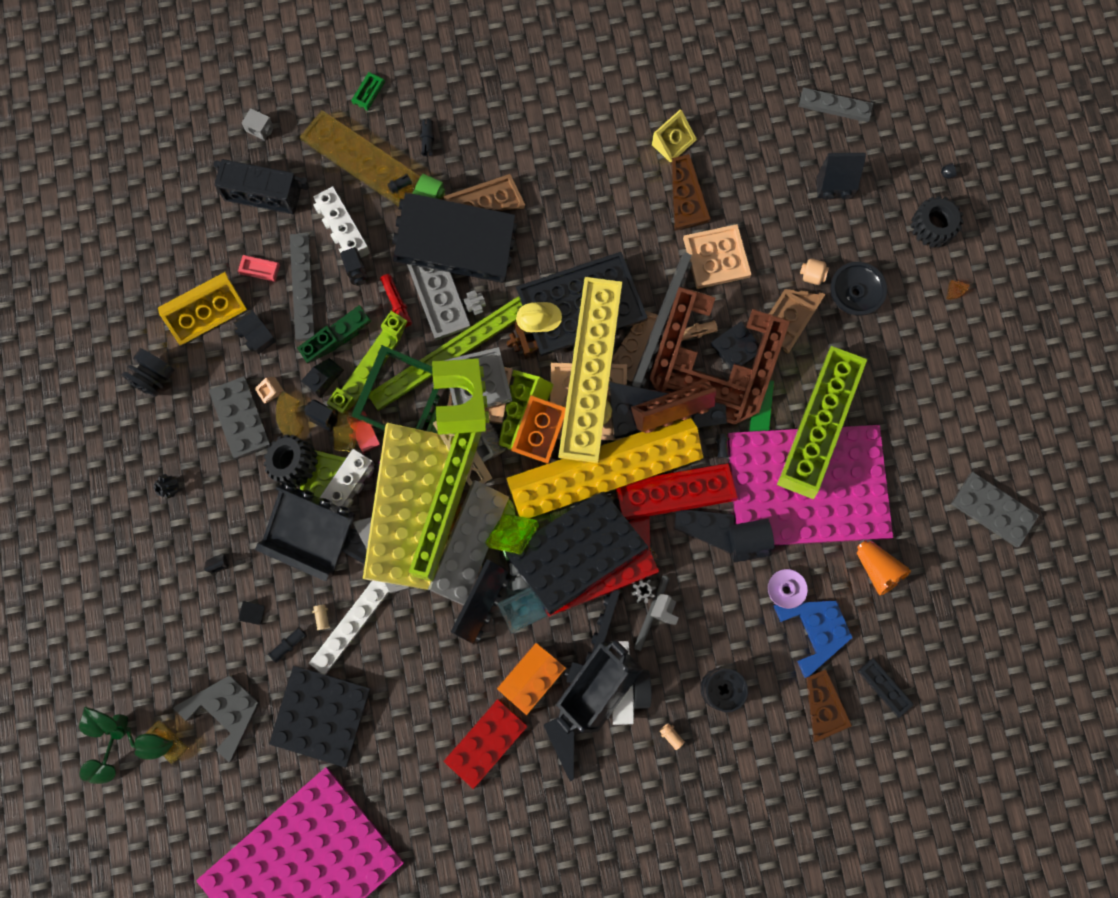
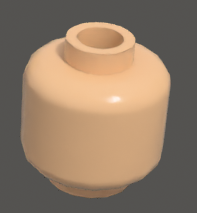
[800,259,829,285]

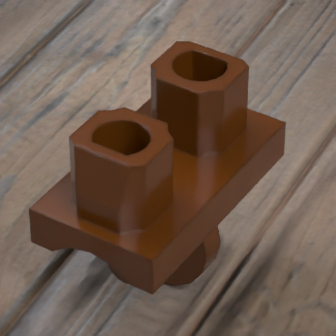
[506,322,539,359]

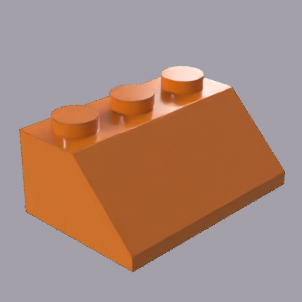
[511,396,566,464]
[497,643,566,715]

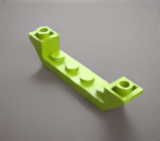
[326,311,407,414]

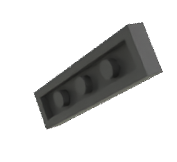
[798,88,873,122]

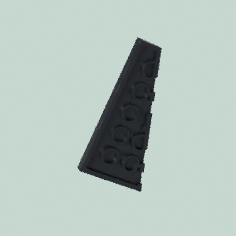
[608,381,727,439]

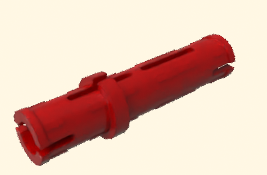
[380,274,412,328]

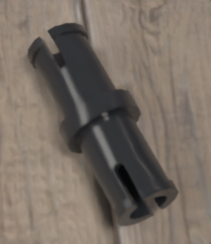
[420,119,434,157]
[268,627,307,663]

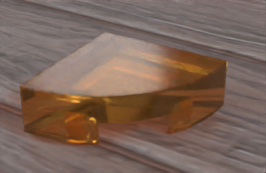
[946,280,969,300]

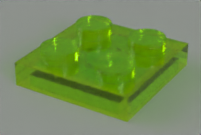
[485,514,539,554]

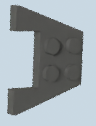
[173,675,260,762]

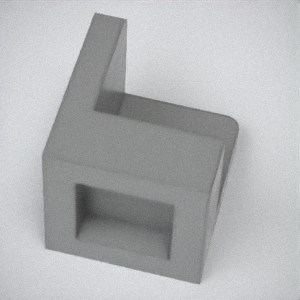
[650,594,678,625]

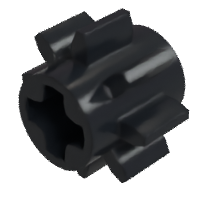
[154,474,179,499]

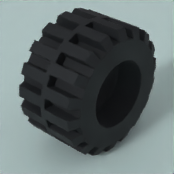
[911,196,964,248]
[264,434,318,487]

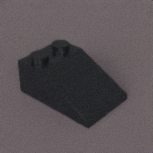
[816,152,866,200]

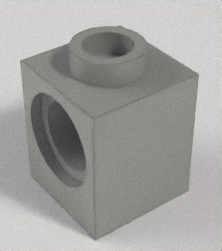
[242,108,273,141]

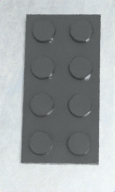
[209,376,271,460]
[951,472,1039,548]

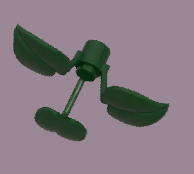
[79,707,173,784]

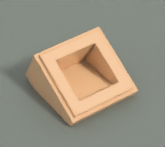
[255,377,284,404]

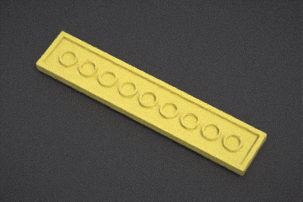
[559,277,622,463]

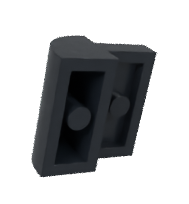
[730,518,774,563]

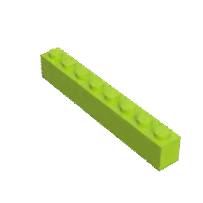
[409,432,482,582]

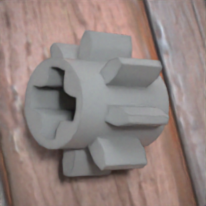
[463,290,486,315]
[631,580,656,604]

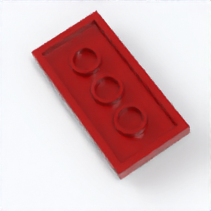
[443,699,527,789]

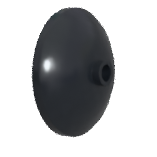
[830,262,887,316]

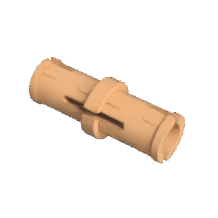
[682,320,718,341]

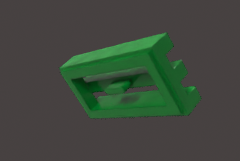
[351,72,385,111]

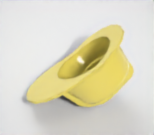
[516,302,562,332]

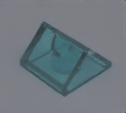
[497,588,547,633]

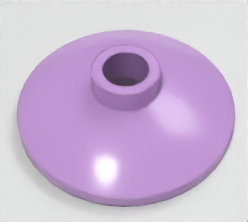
[768,569,807,609]

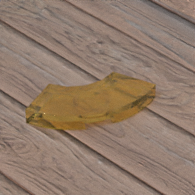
[276,391,304,437]

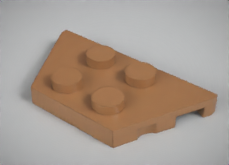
[769,289,825,354]

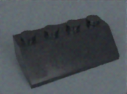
[451,559,511,645]

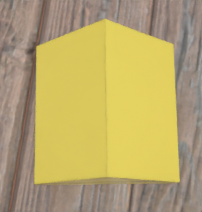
[652,110,697,162]

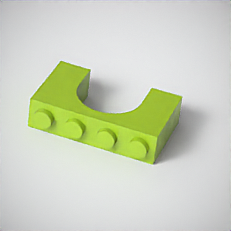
[432,358,489,435]

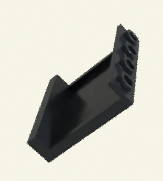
[255,482,355,581]

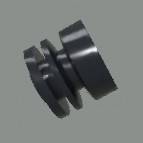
[121,348,175,397]
[700,668,748,712]

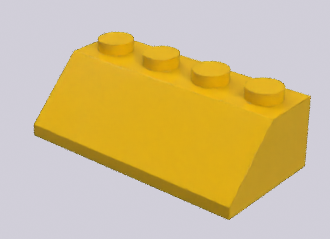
[158,272,247,345]

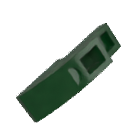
[297,305,371,363]

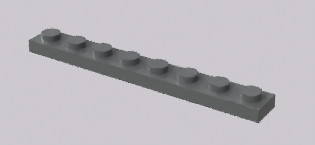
[631,252,692,388]

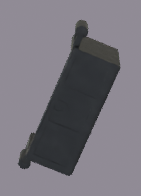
[213,159,310,214]
[556,640,643,734]

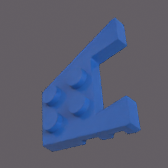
[774,601,852,678]

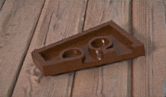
[806,669,852,742]

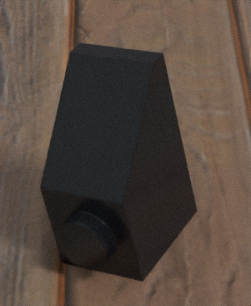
[301,358,344,399]

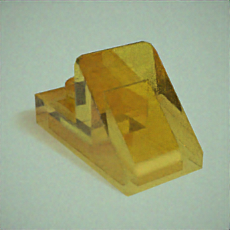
[333,412,358,452]

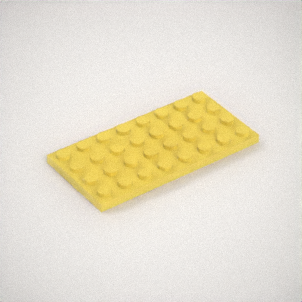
[363,423,454,590]

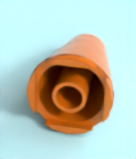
[857,540,911,596]

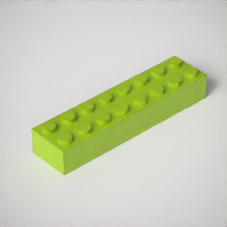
[777,346,867,499]

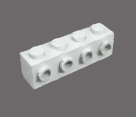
[313,186,370,258]
[320,449,375,508]

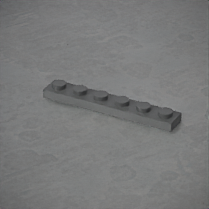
[290,233,315,342]

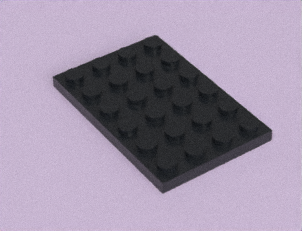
[516,252,648,356]
[505,492,649,615]

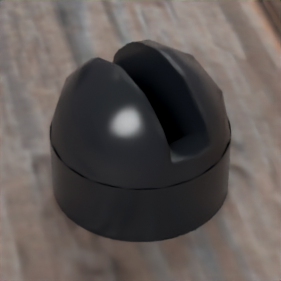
[941,163,957,179]

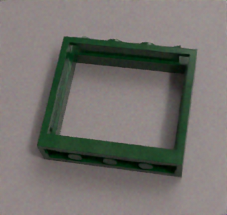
[351,345,440,431]

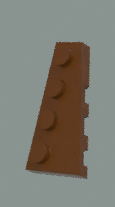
[671,154,710,231]

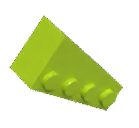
[499,370,554,450]

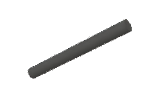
[634,575,670,651]

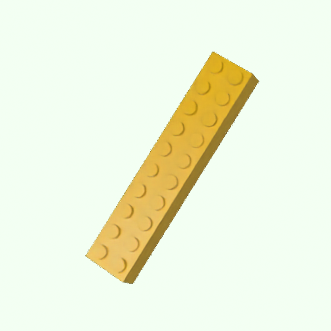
[506,418,703,521]

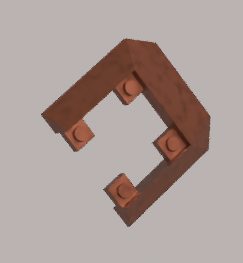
[650,287,790,425]

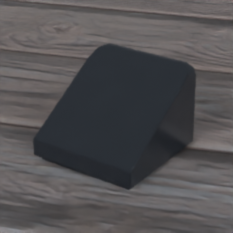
[204,553,229,574]
[238,601,265,625]

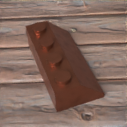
[631,382,716,433]

